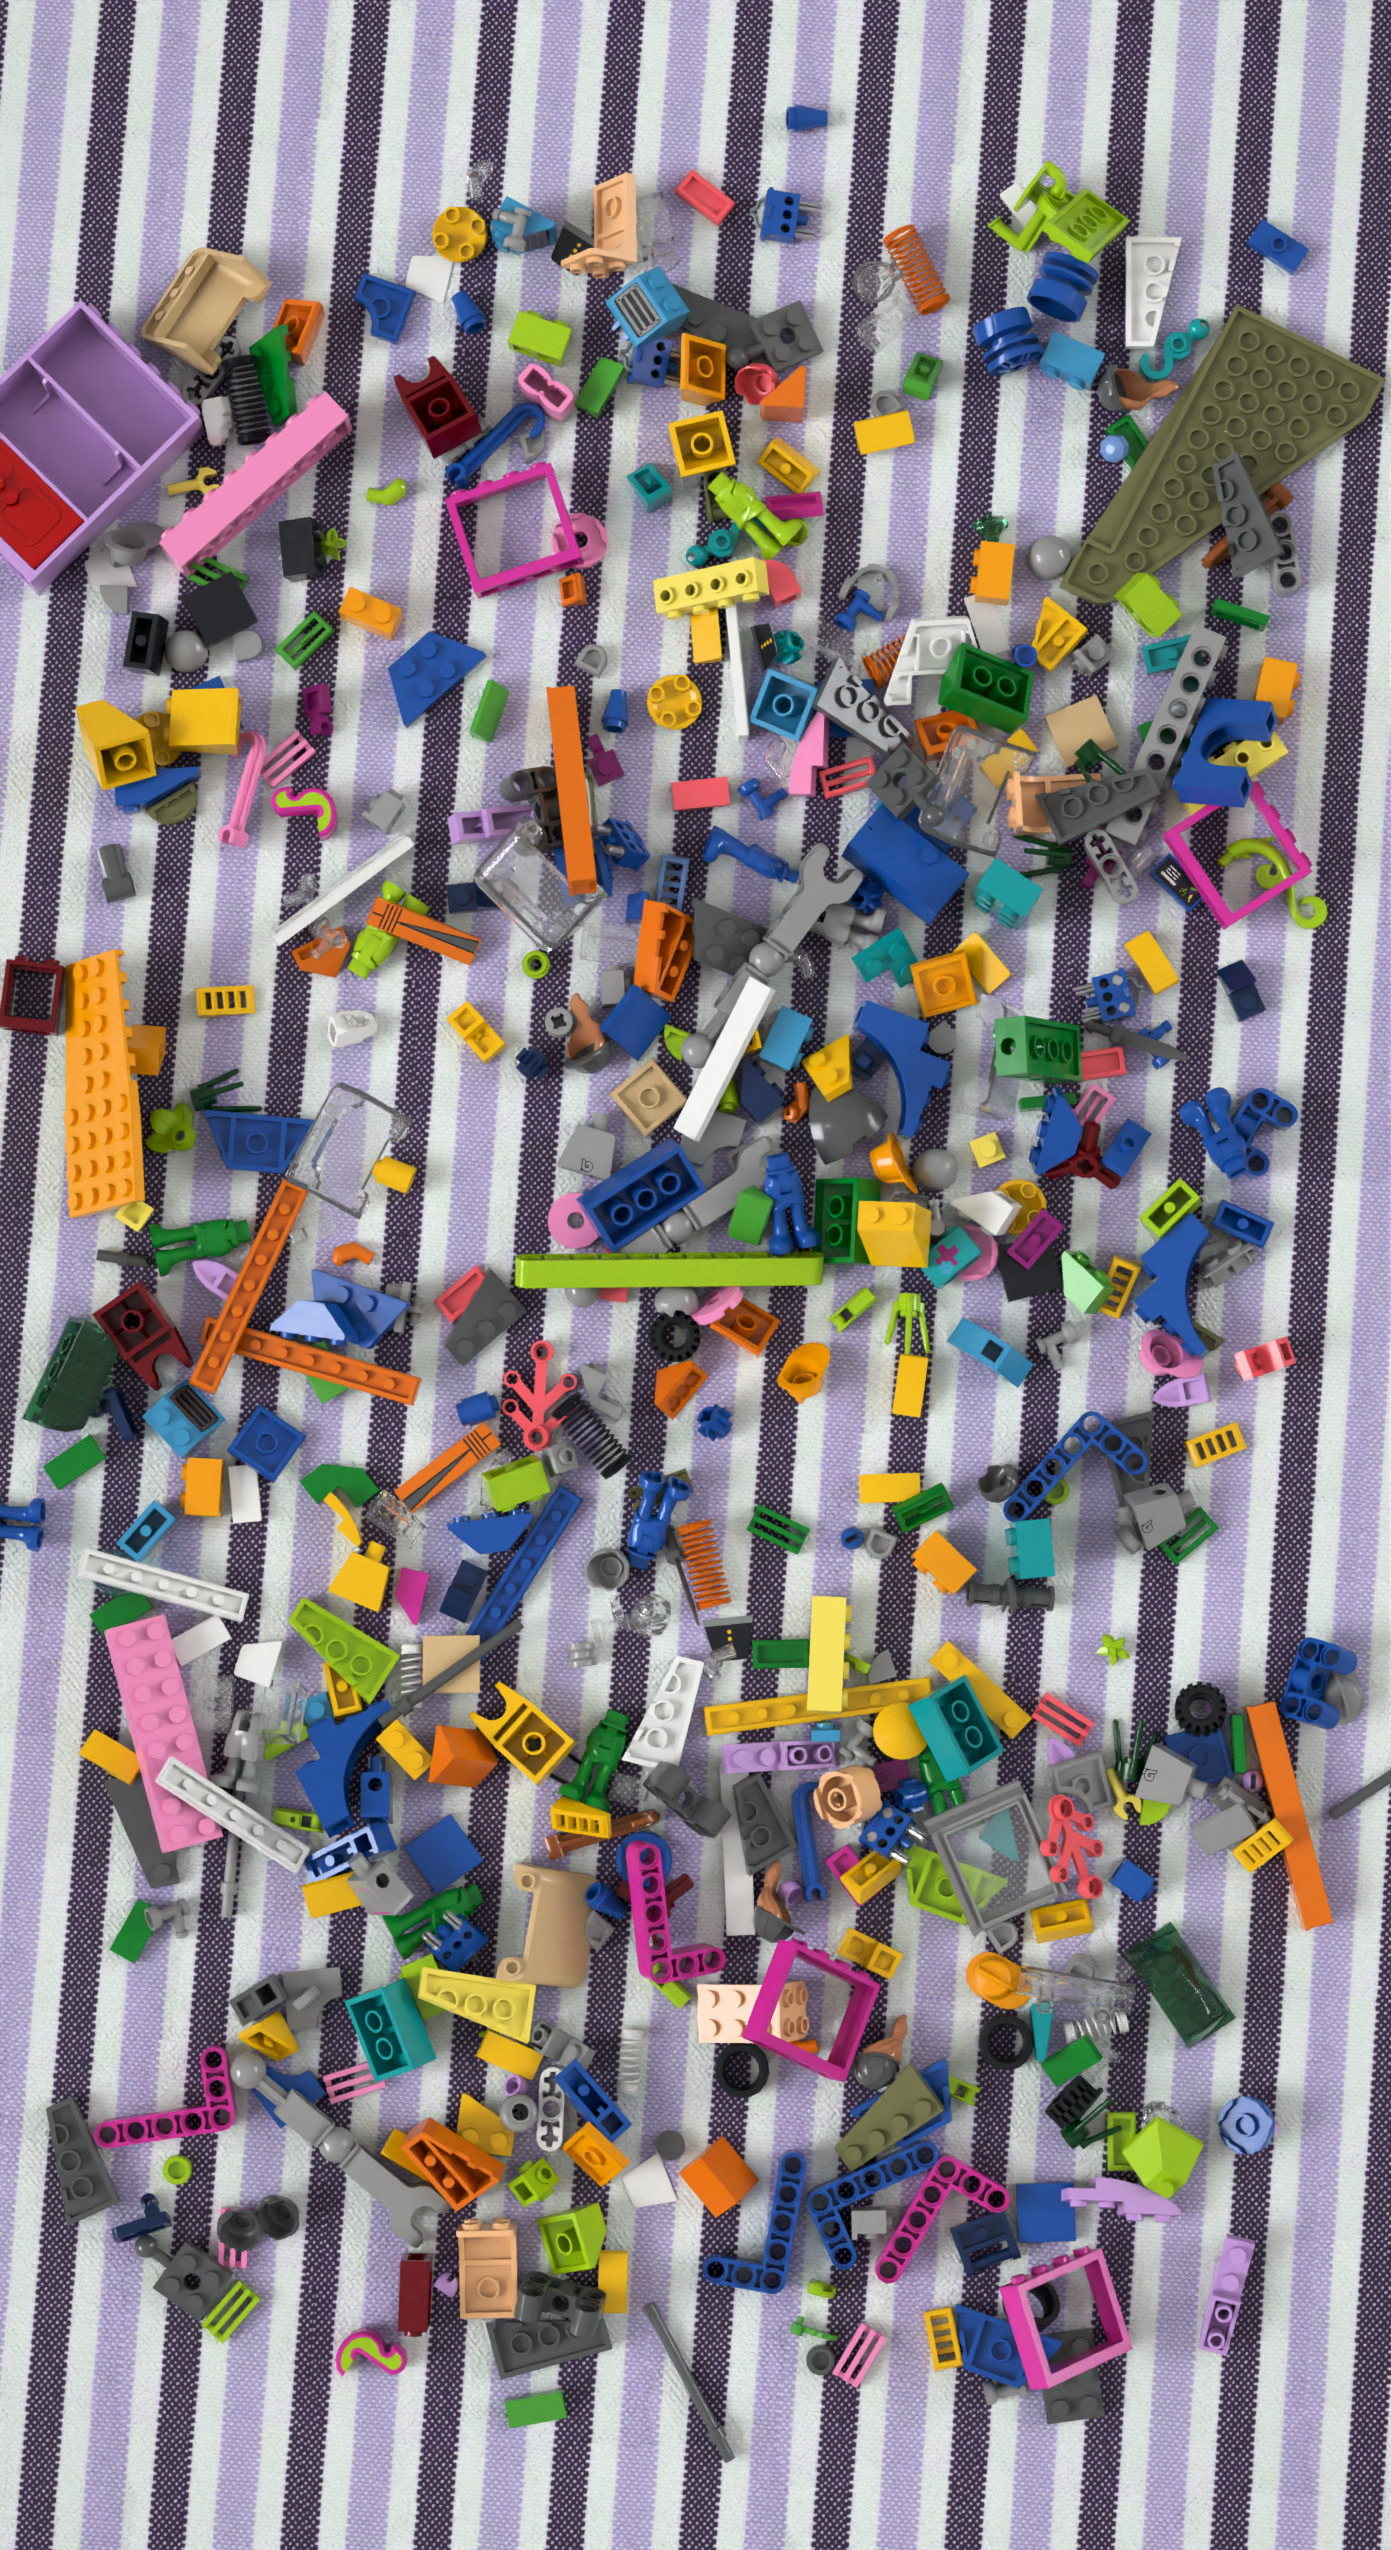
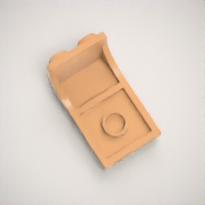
[561,172,638,278]
[1005,771,1104,836]
[697,1981,809,2043]
[456,2218,518,2319]

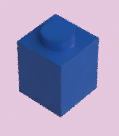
[1108,1858,1155,1903]

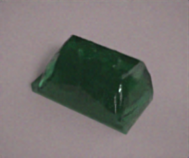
[22,1316,119,1432]
[1123,1921,1236,2050]

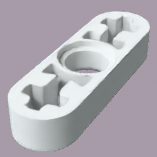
[537,2066,565,2151]

